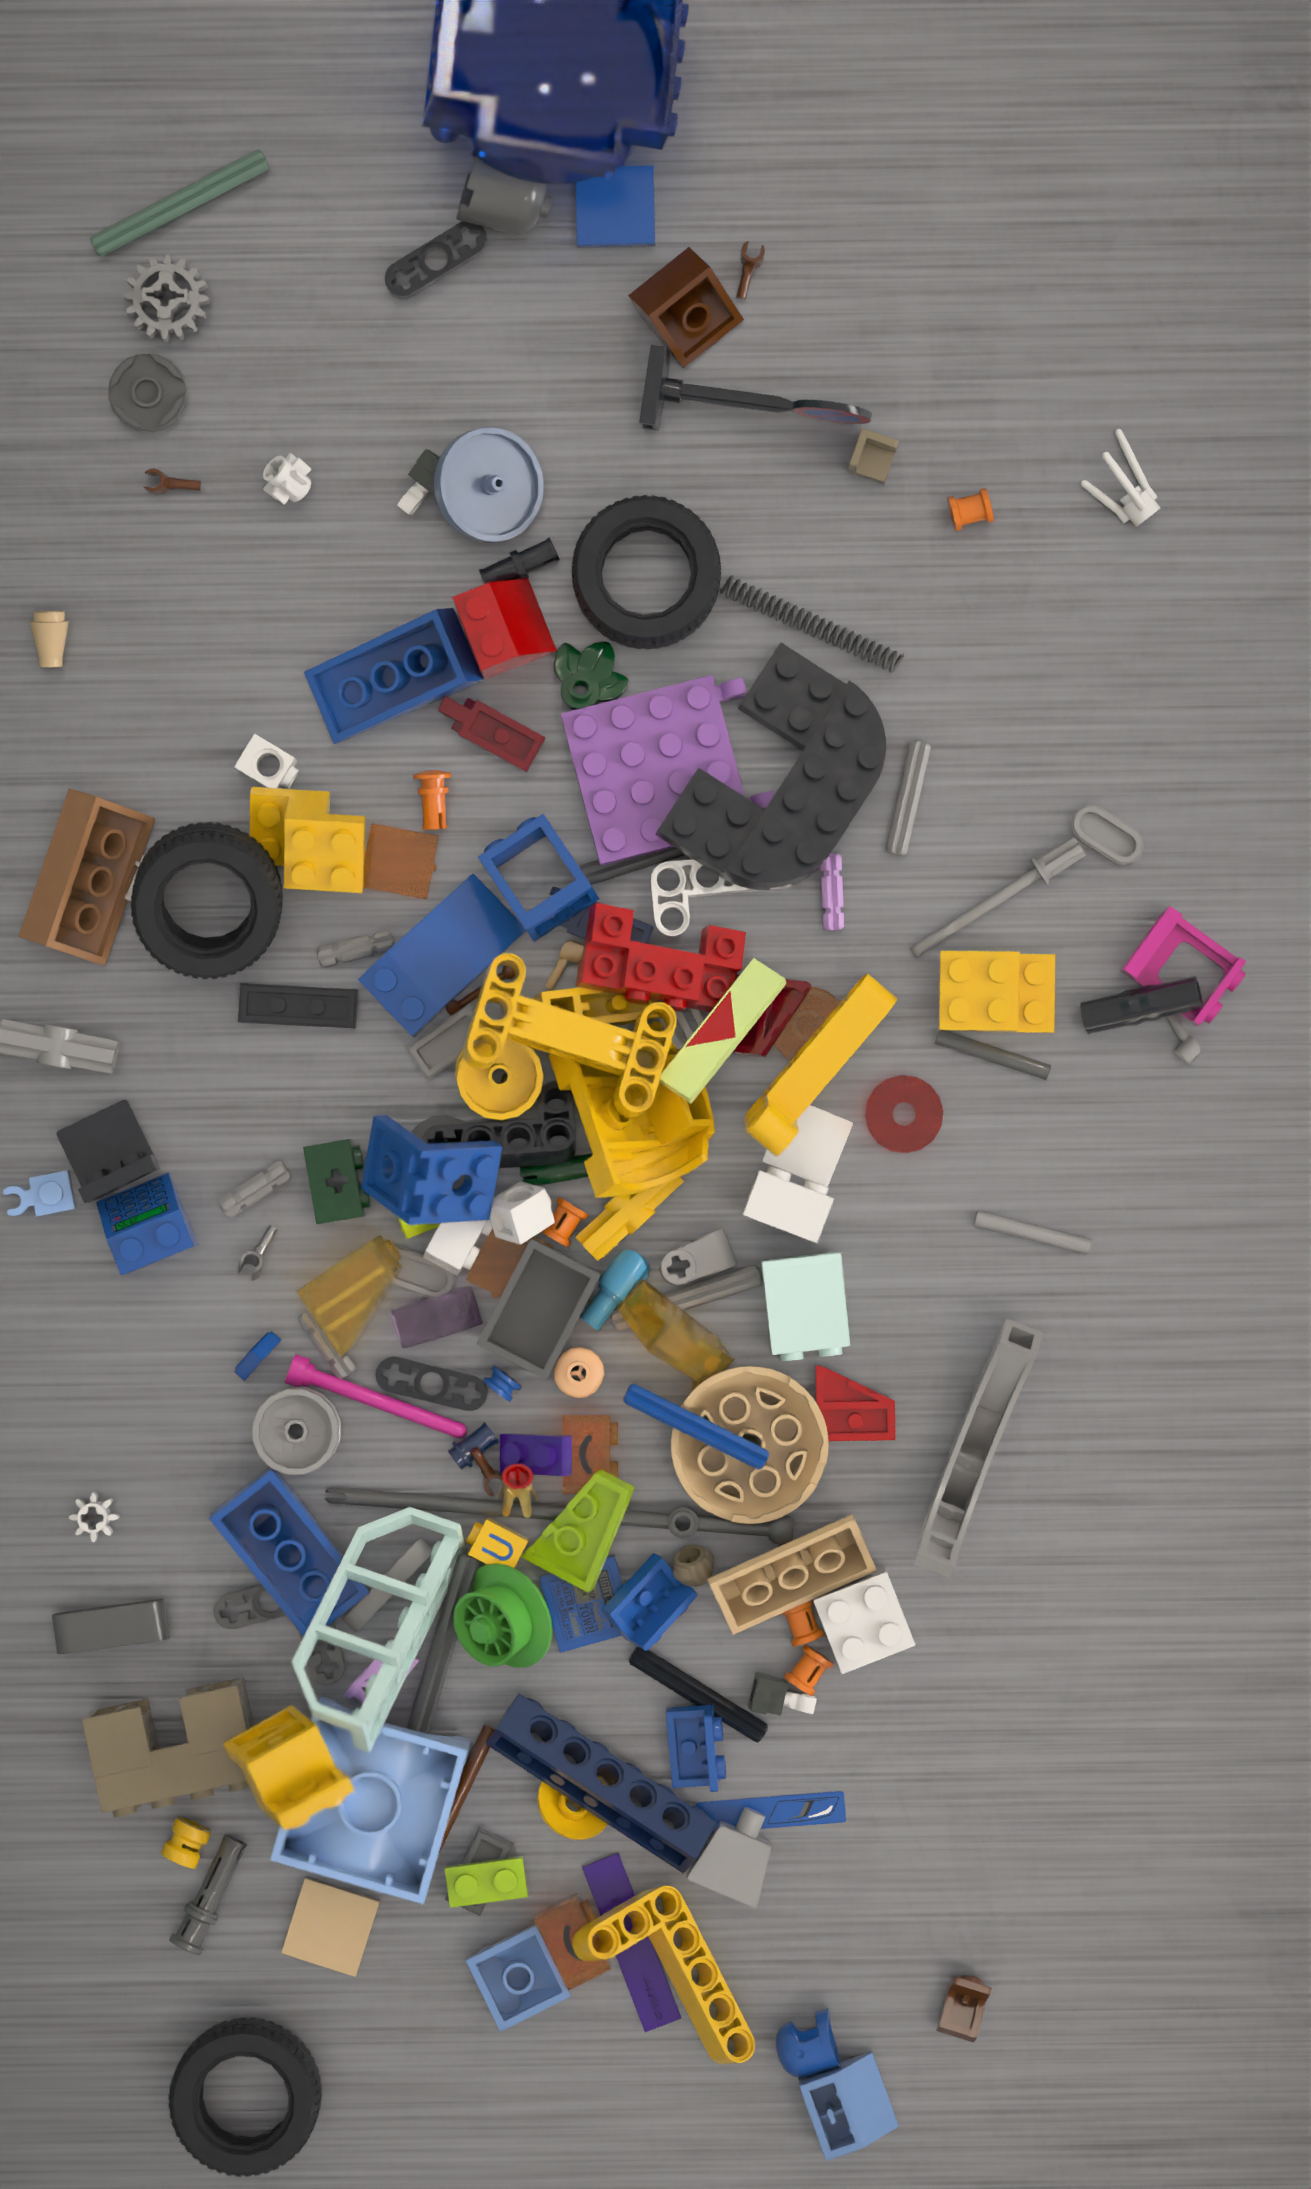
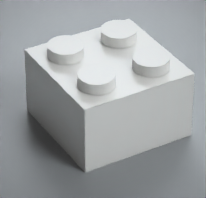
[742,1166,834,1243]
[813,1568,916,1674]

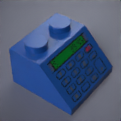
[96,1173,198,1275]

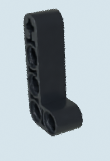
[422,1081,576,1168]

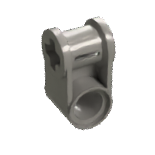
[660,1228,738,1286]

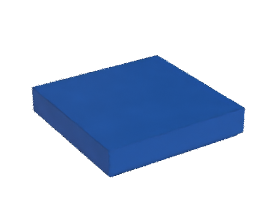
[575,166,655,248]

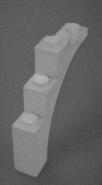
[913,1318,1043,1579]

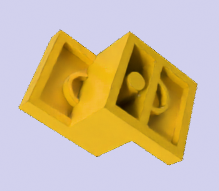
[250,787,365,893]
[939,951,1055,1033]
[222,1705,355,1831]

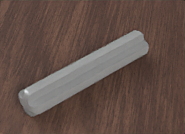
[886,741,931,856]

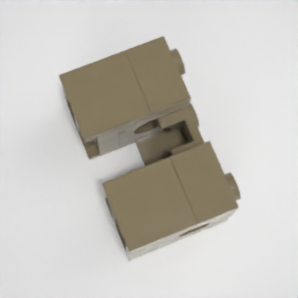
[82,1677,254,1817]

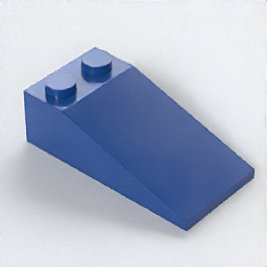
[304,608,484,744]
[358,873,526,1038]
[209,1467,370,1636]

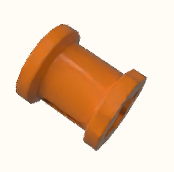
[947,488,994,531]
[541,1197,589,1248]
[781,1600,825,1647]
[783,1644,834,1696]

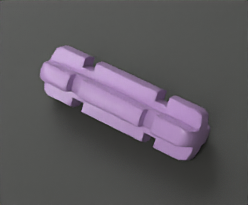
[820,854,844,931]

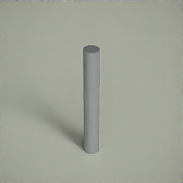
[974,1211,1092,1255]

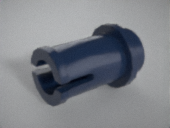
[448,1422,499,1470]

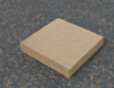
[281,1876,380,1977]

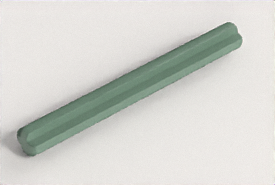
[90,150,269,256]

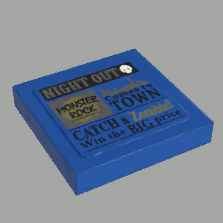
[539,1555,623,1653]

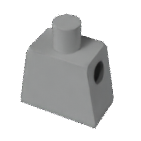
[687,1807,771,1909]

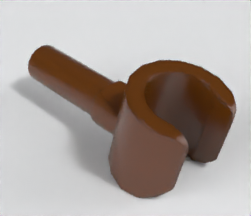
[736,241,765,299]
[144,468,201,495]
[470,1447,503,1496]

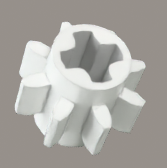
[263,453,311,505]
[69,1492,120,1542]

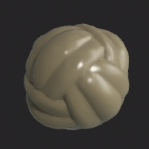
[672,1545,714,1587]

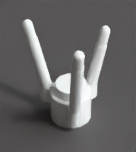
[1081,429,1160,527]

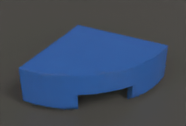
[234,1331,281,1381]

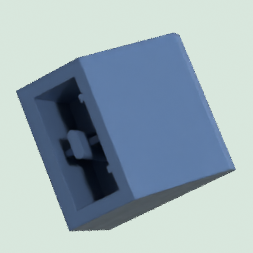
[798,2051,899,2161]

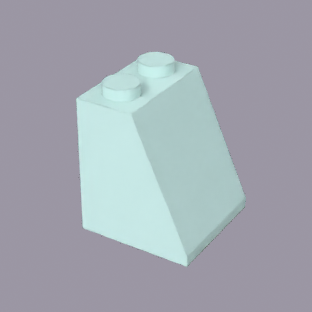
[760,1251,850,1361]

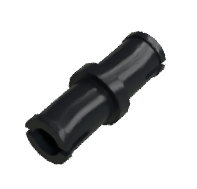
[479,537,560,584]

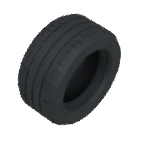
[572,495,721,650]
[131,822,283,979]
[168,2018,322,2177]

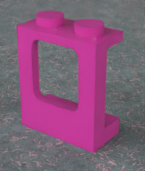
[1120,906,1246,1026]

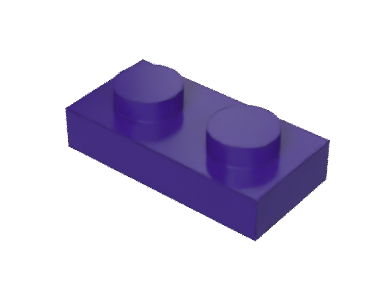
[500,1433,572,1476]

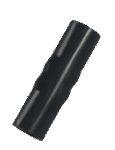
[1080,976,1203,1034]

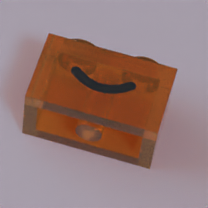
[563,1413,618,1494]
[534,1893,611,1990]

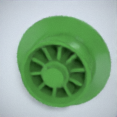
[453,1563,552,1668]

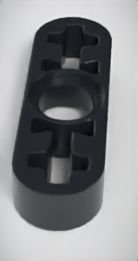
[385,221,487,299]
[376,1357,488,1411]

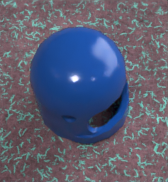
[776,2008,840,2077]

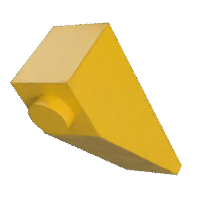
[532,987,660,1026]

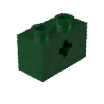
[303,1139,371,1225]

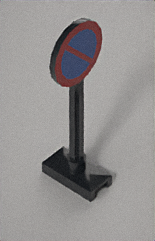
[639,345,872,431]

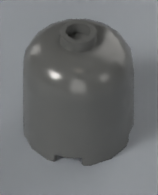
[456,143,553,235]

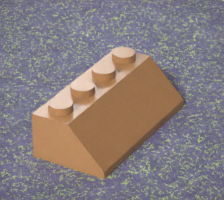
[18,788,155,966]

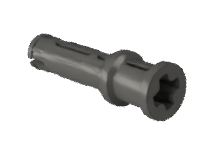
[169,1834,247,1955]

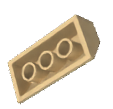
[707,1514,877,1635]

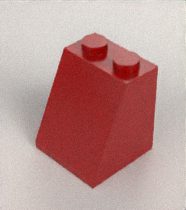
[452,578,557,680]

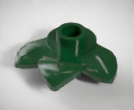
[554,641,629,710]

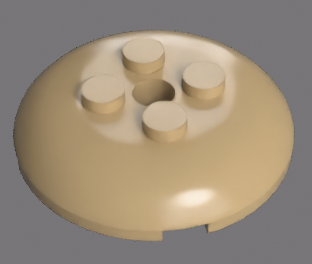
[671,1366,829,1524]

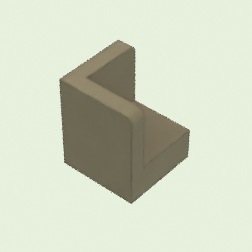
[847,428,899,484]

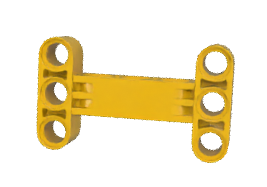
[463,953,677,1118]

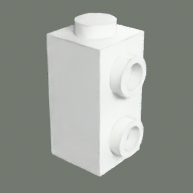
[423,1183,493,1276]

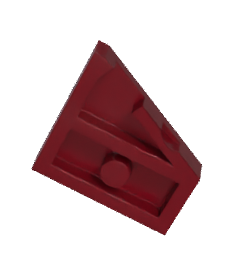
[731,974,811,1057]

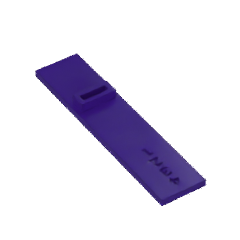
[582,1852,682,2032]

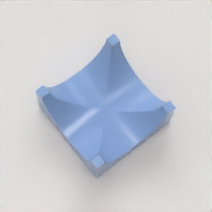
[270,1696,471,1904]

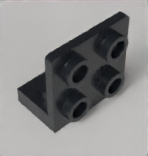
[57,1100,160,1203]

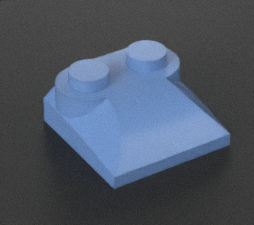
[465,1925,571,2032]

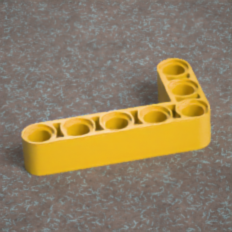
[743,973,898,1157]
[572,1886,755,2065]

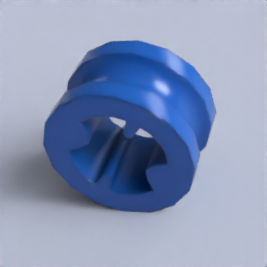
[482,1365,522,1402]

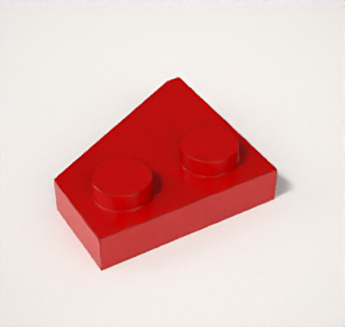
[815,1365,896,1441]

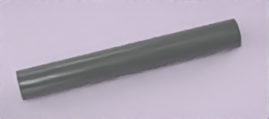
[935,1030,1051,1080]

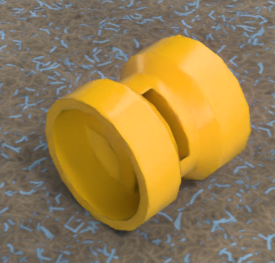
[160,1816,212,1869]

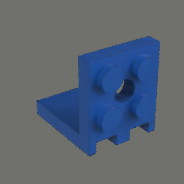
[361,1115,502,1225]

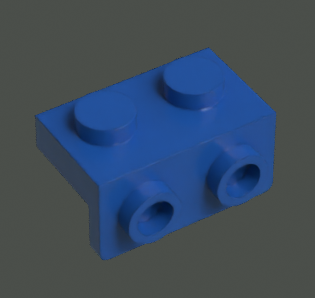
[601,1553,698,1651]
[666,1705,726,1792]

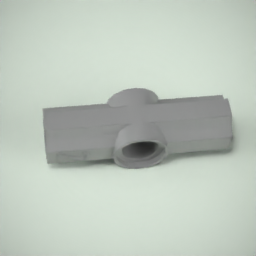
[0,1019,119,1074]

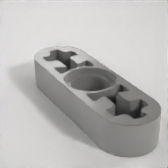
[342,1537,433,1633]

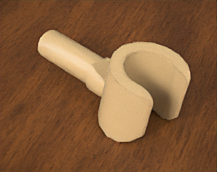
[544,940,584,990]

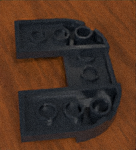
[655,642,886,890]

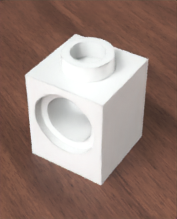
[234,733,299,789]
[490,1181,555,1245]

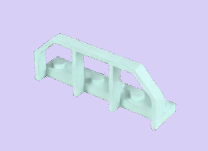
[292,1507,467,1753]

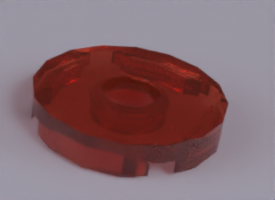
[865,1075,943,1153]

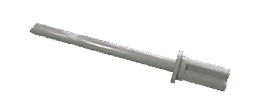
[910,836,1086,958]

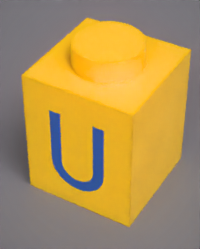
[466,1517,529,1568]

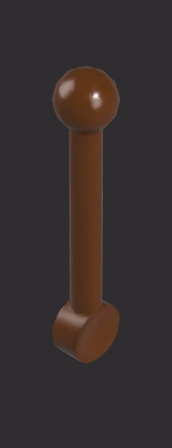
[446,965,515,1016]

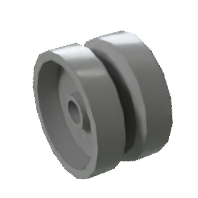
[253,1387,342,1475]

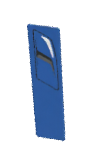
[696,1791,846,1833]

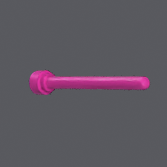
[285,1353,467,1438]

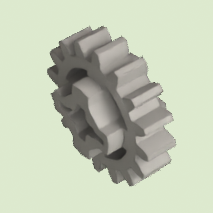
[123,254,210,342]

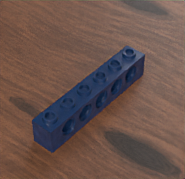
[486,1694,717,1874]

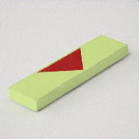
[659,958,786,1104]

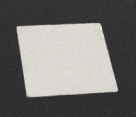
[763,1105,853,1187]

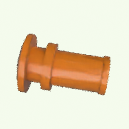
[413,770,452,830]

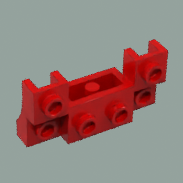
[576,903,746,1012]

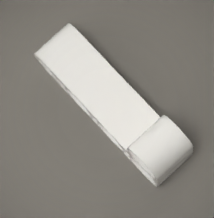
[651,859,794,938]

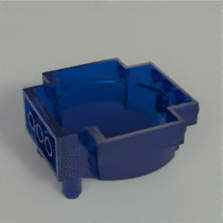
[422,0,689,184]

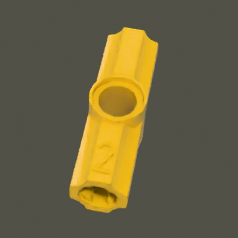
[575,1177,684,1261]

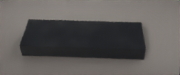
[238,983,358,1029]

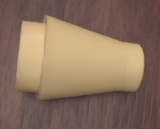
[30,611,69,667]

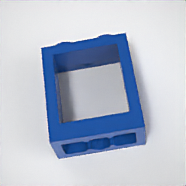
[478,814,599,942]

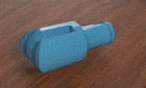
[580,1250,651,1331]

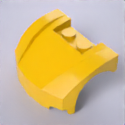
[548,1021,715,1198]

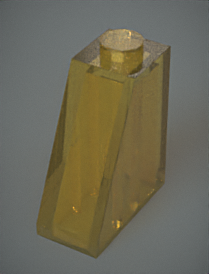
[296,1235,403,1357]
[616,1279,735,1383]

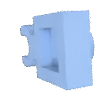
[3,1170,76,1216]

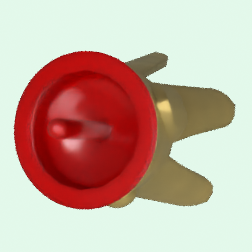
[498,1464,539,1518]

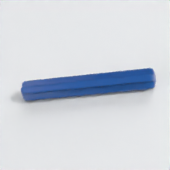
[623,1384,769,1470]

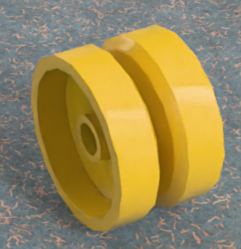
[454,1039,543,1120]

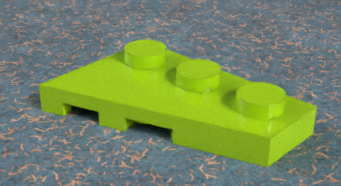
[521,1469,635,1593]

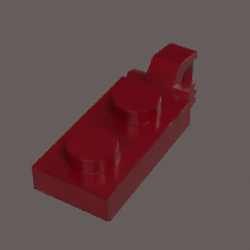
[438,696,546,773]

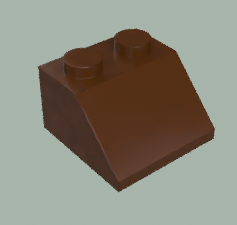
[628,247,744,368]

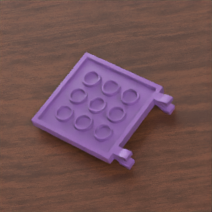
[561,675,774,866]

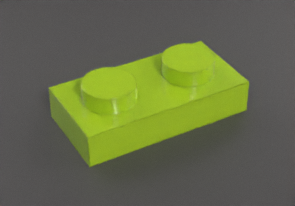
[445,1856,528,1908]

